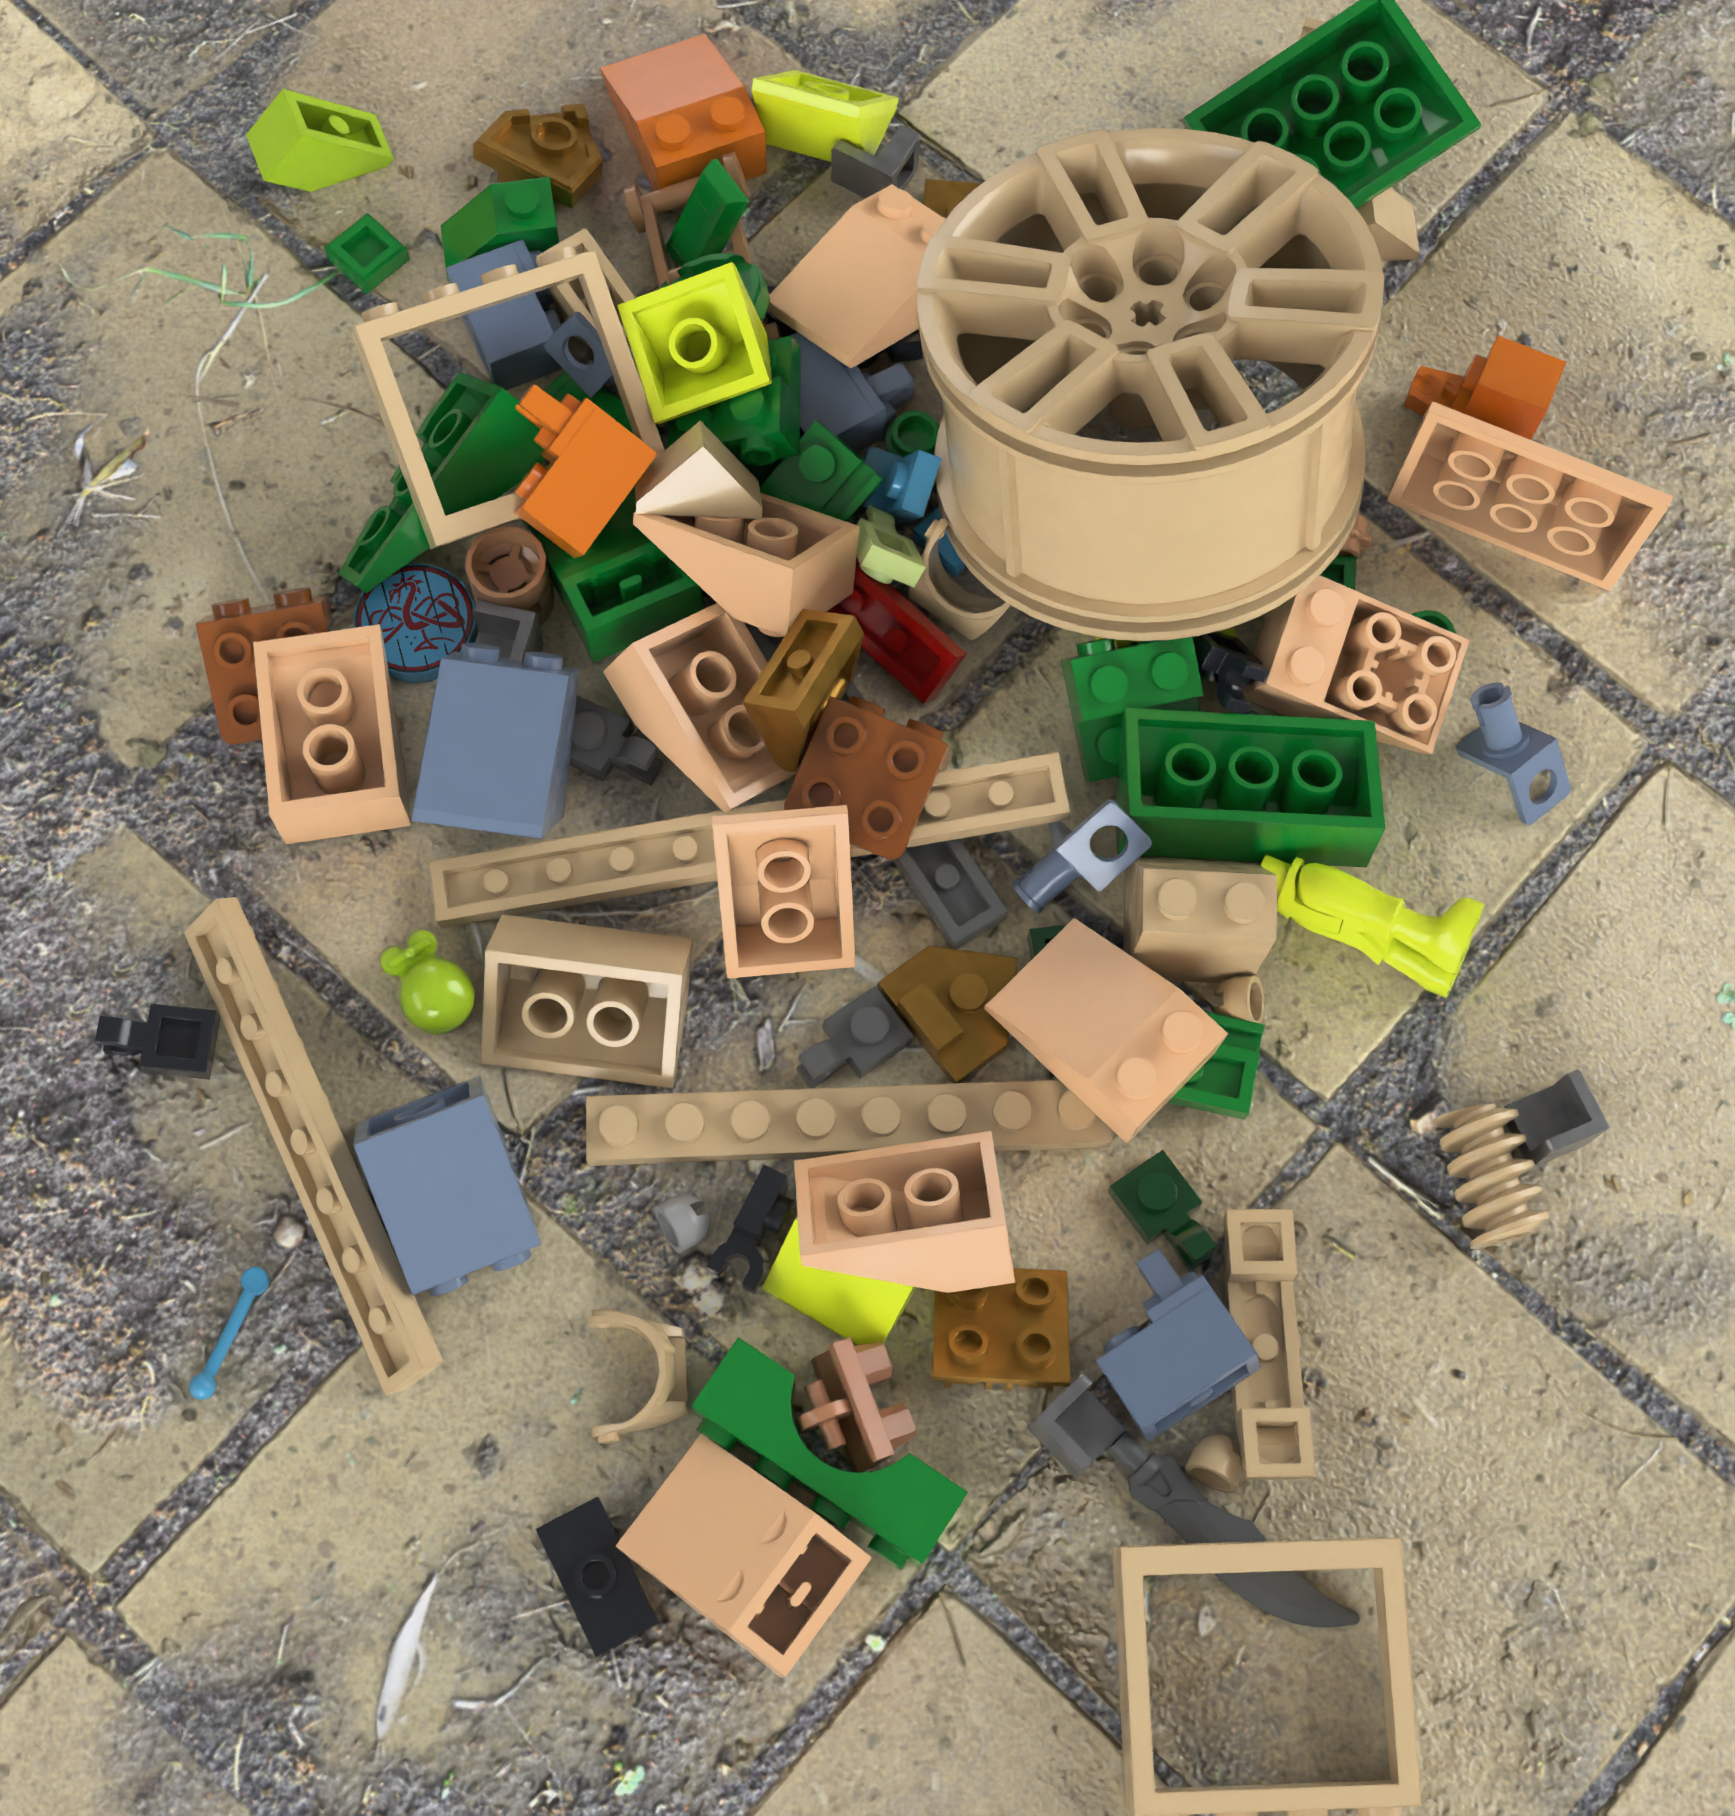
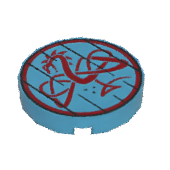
[354,563,478,683]

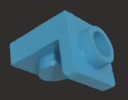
[862,447,942,524]

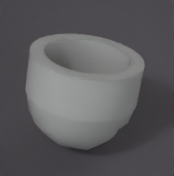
[654,1194,711,1253]

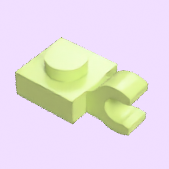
[857,505,926,588]

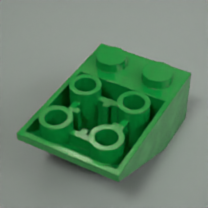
[521,485,703,663]

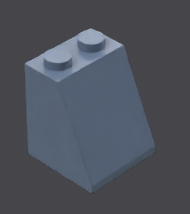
[412,643,580,839]
[353,1076,541,1296]

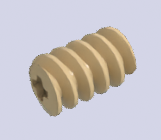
[1433,1104,1550,1249]

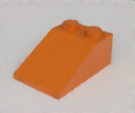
[600,33,767,191]

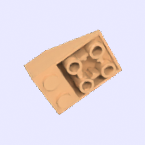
[1244,576,1470,755]
[615,1433,872,1677]

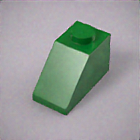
[440,177,560,281]

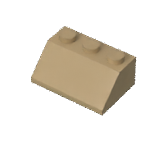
[481,914,693,1088]

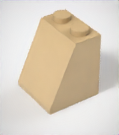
[1123,856,1277,983]

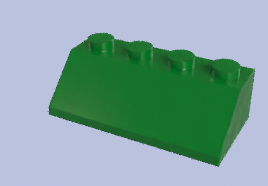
[1115,708,1385,868]

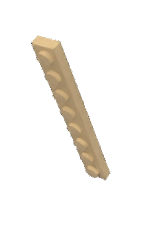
[184,897,443,1396]
[586,1080,1112,1166]

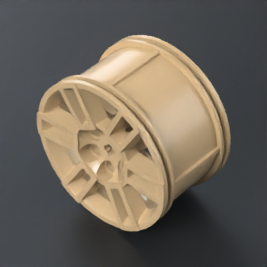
[917,128,1384,641]

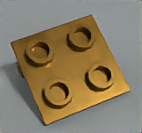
[931,1268,1070,1393]

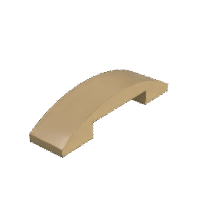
[1224,1209,1316,1480]

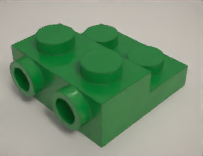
[667,335,801,466]
[1061,637,1204,782]

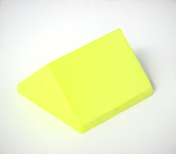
[752,70,899,162]
[617,262,772,425]
[762,1217,917,1346]

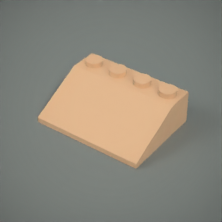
[1386,401,1673,591]

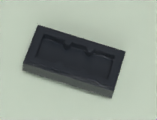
[536,1497,660,1658]

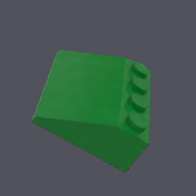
[1183,0,1481,209]

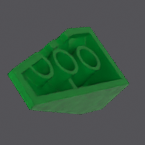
[338,372,545,593]

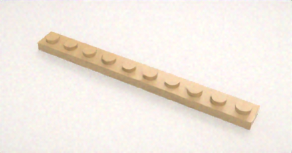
[429,752,1070,928]

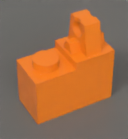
[1403,335,1566,440]
[514,384,658,558]

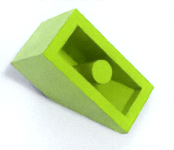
[246,89,394,192]

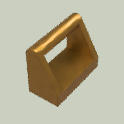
[742,609,864,772]

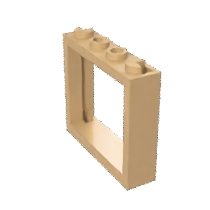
[351,246,665,550]
[1112,1537,1422,1816]

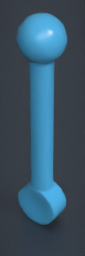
[189,1267,270,1400]

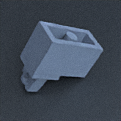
[446,239,562,390]
[790,332,915,453]
[1096,1248,1261,1443]

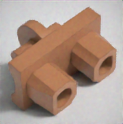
[795,1337,917,1473]

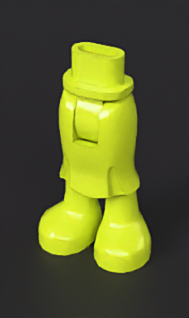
[1260,854,1485,999]

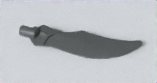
[1107,1431,1360,1628]

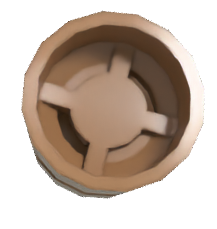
[465,526,555,627]

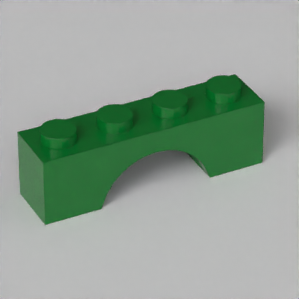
[691,1337,968,1570]

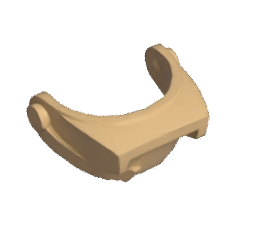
[908,518,1011,641]
[587,1309,689,1444]

